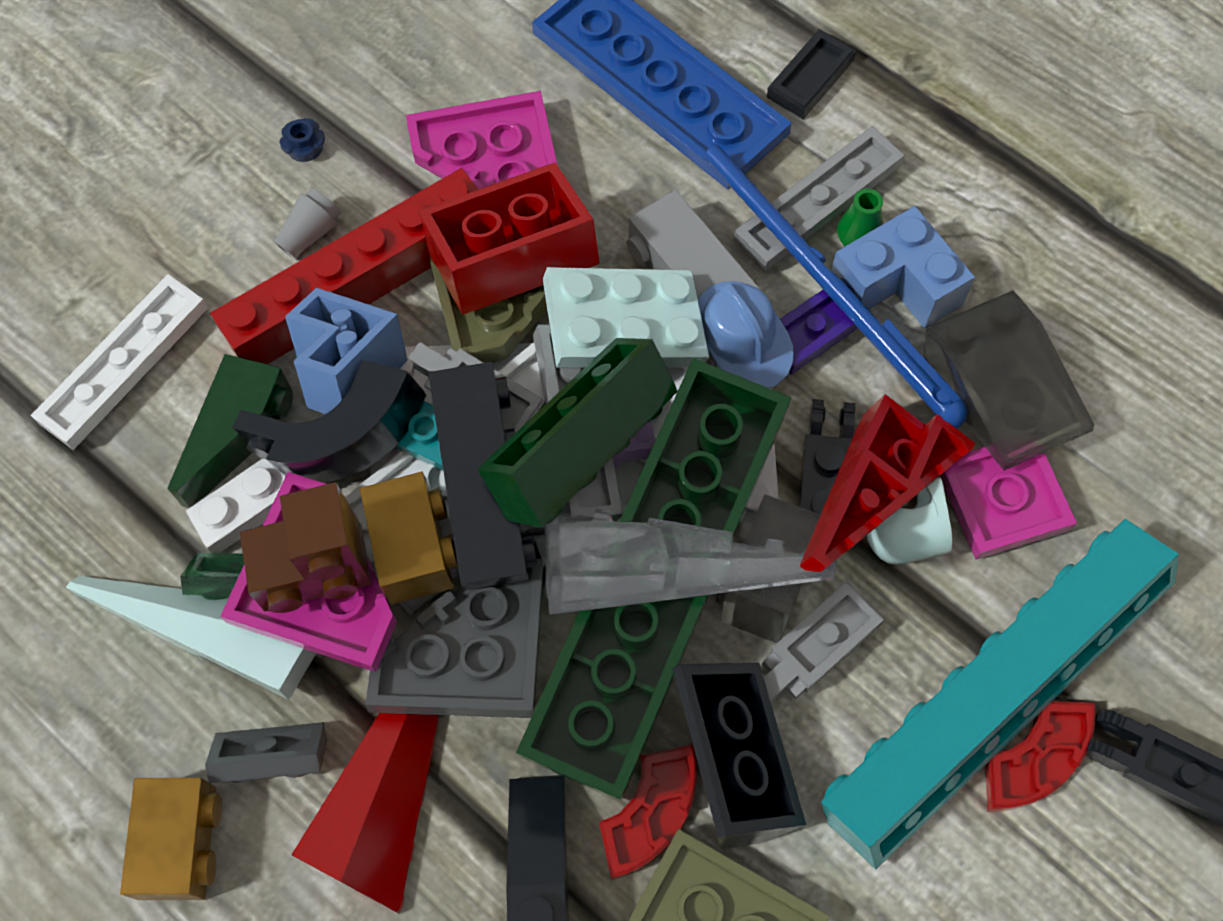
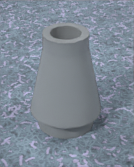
[273,188,341,260]

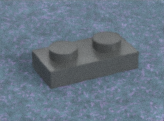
[205,722,327,783]

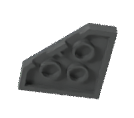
[365,558,544,718]

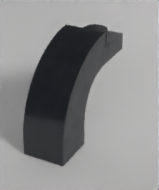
[232,360,427,483]

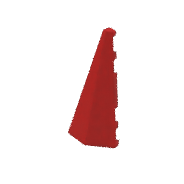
[799,394,976,572]
[291,713,439,914]

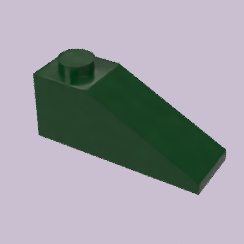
[167,354,293,508]

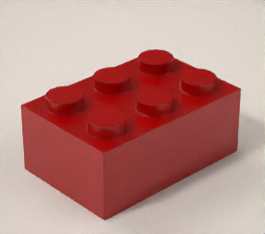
[418,162,600,315]

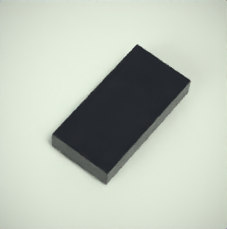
[766,29,856,120]

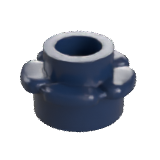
[279,118,325,162]

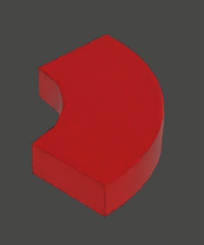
[985,701,1095,812]
[599,744,697,881]

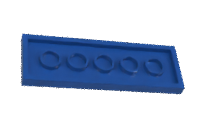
[532,0,792,190]

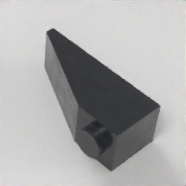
[506,776,569,921]

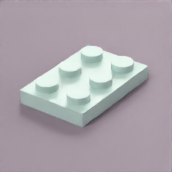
[543,267,709,368]

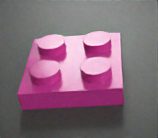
[940,432,1077,560]

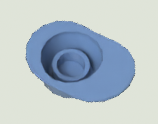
[698,281,793,388]

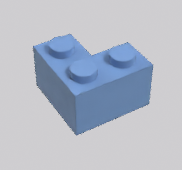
[831,206,975,329]
[285,288,408,414]

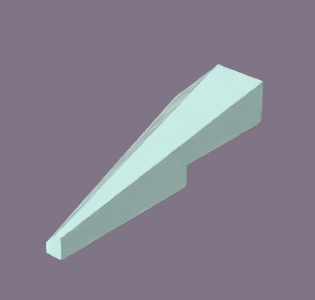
[66,576,322,700]

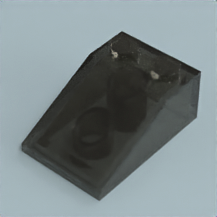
[924,290,1094,471]

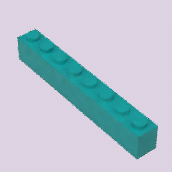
[821,518,1179,870]

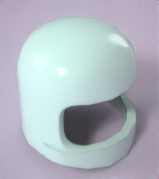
[866,477,952,564]

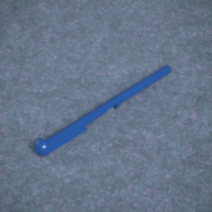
[704,144,968,429]

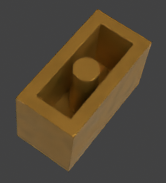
[359,471,458,605]
[120,778,222,900]

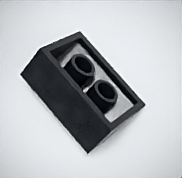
[673,663,806,849]

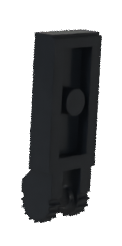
[797,399,856,536]
[1086,709,1223,826]

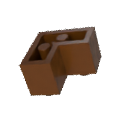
[240,482,373,613]

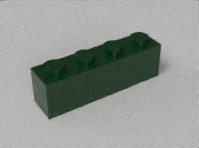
[477,338,678,528]

